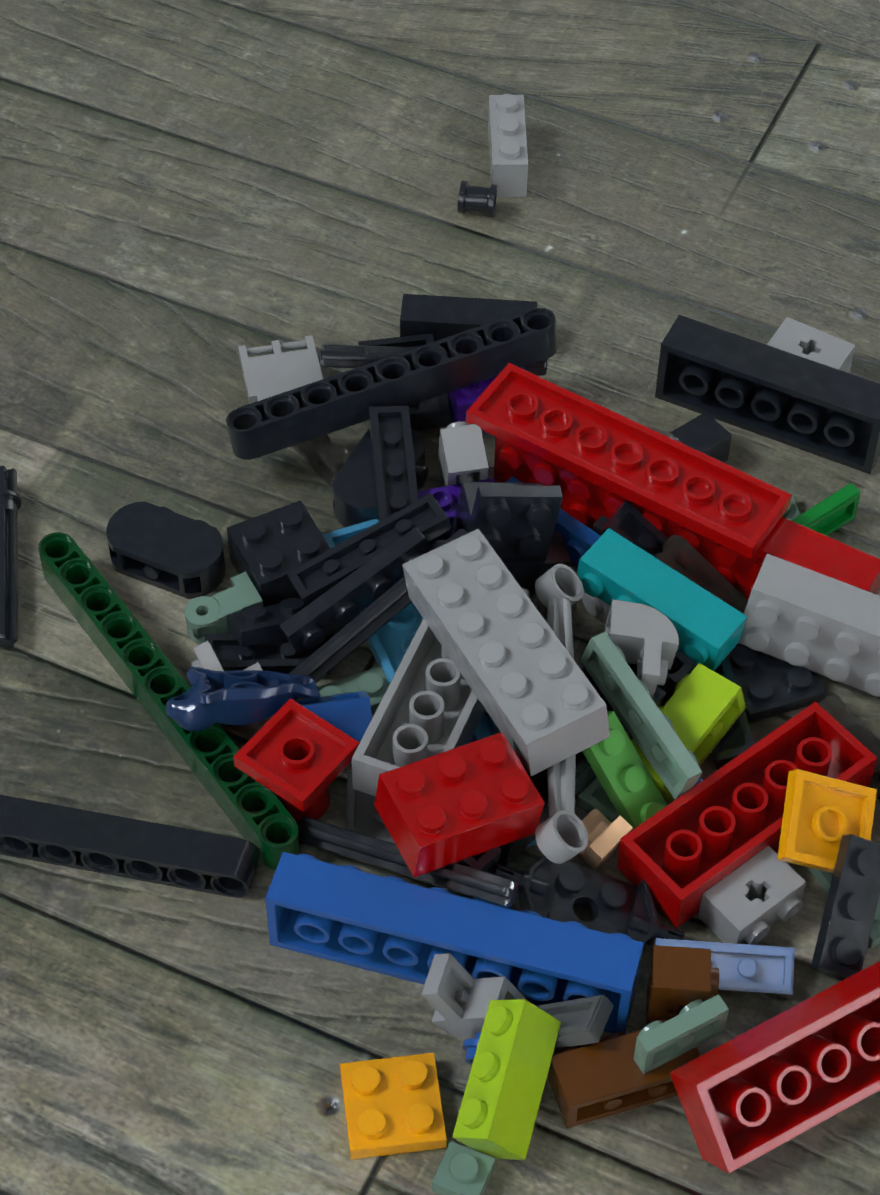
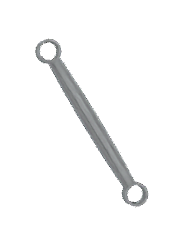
[535,564,588,864]

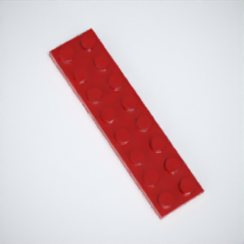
[466,363,792,559]

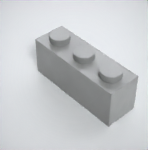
[488,94,528,197]

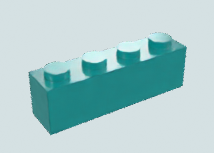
[577,528,747,671]

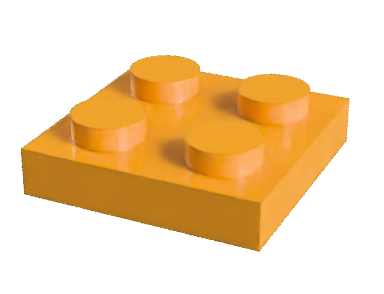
[777,769,877,873]
[340,1052,447,1160]

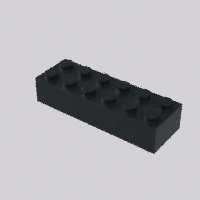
[655,315,880,474]

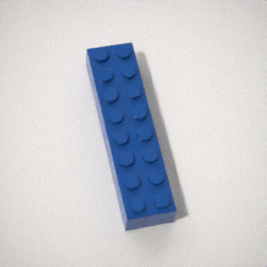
[265,852,644,1034]

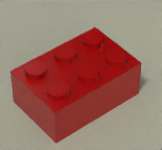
[374,732,545,878]

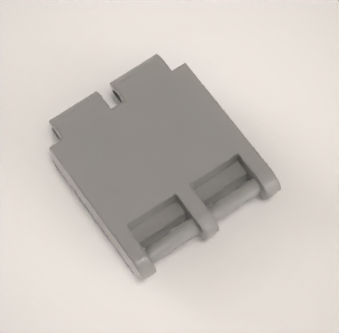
[238,335,323,404]

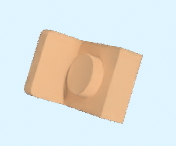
[579,809,633,870]

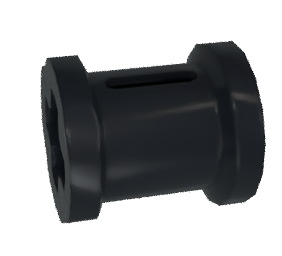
[458,180,498,217]

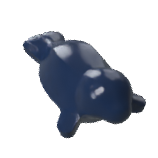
[166,667,321,732]

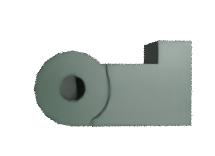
[184,572,264,644]

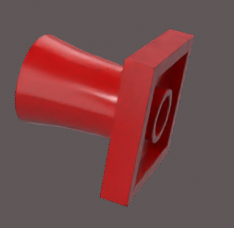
[233,698,360,823]

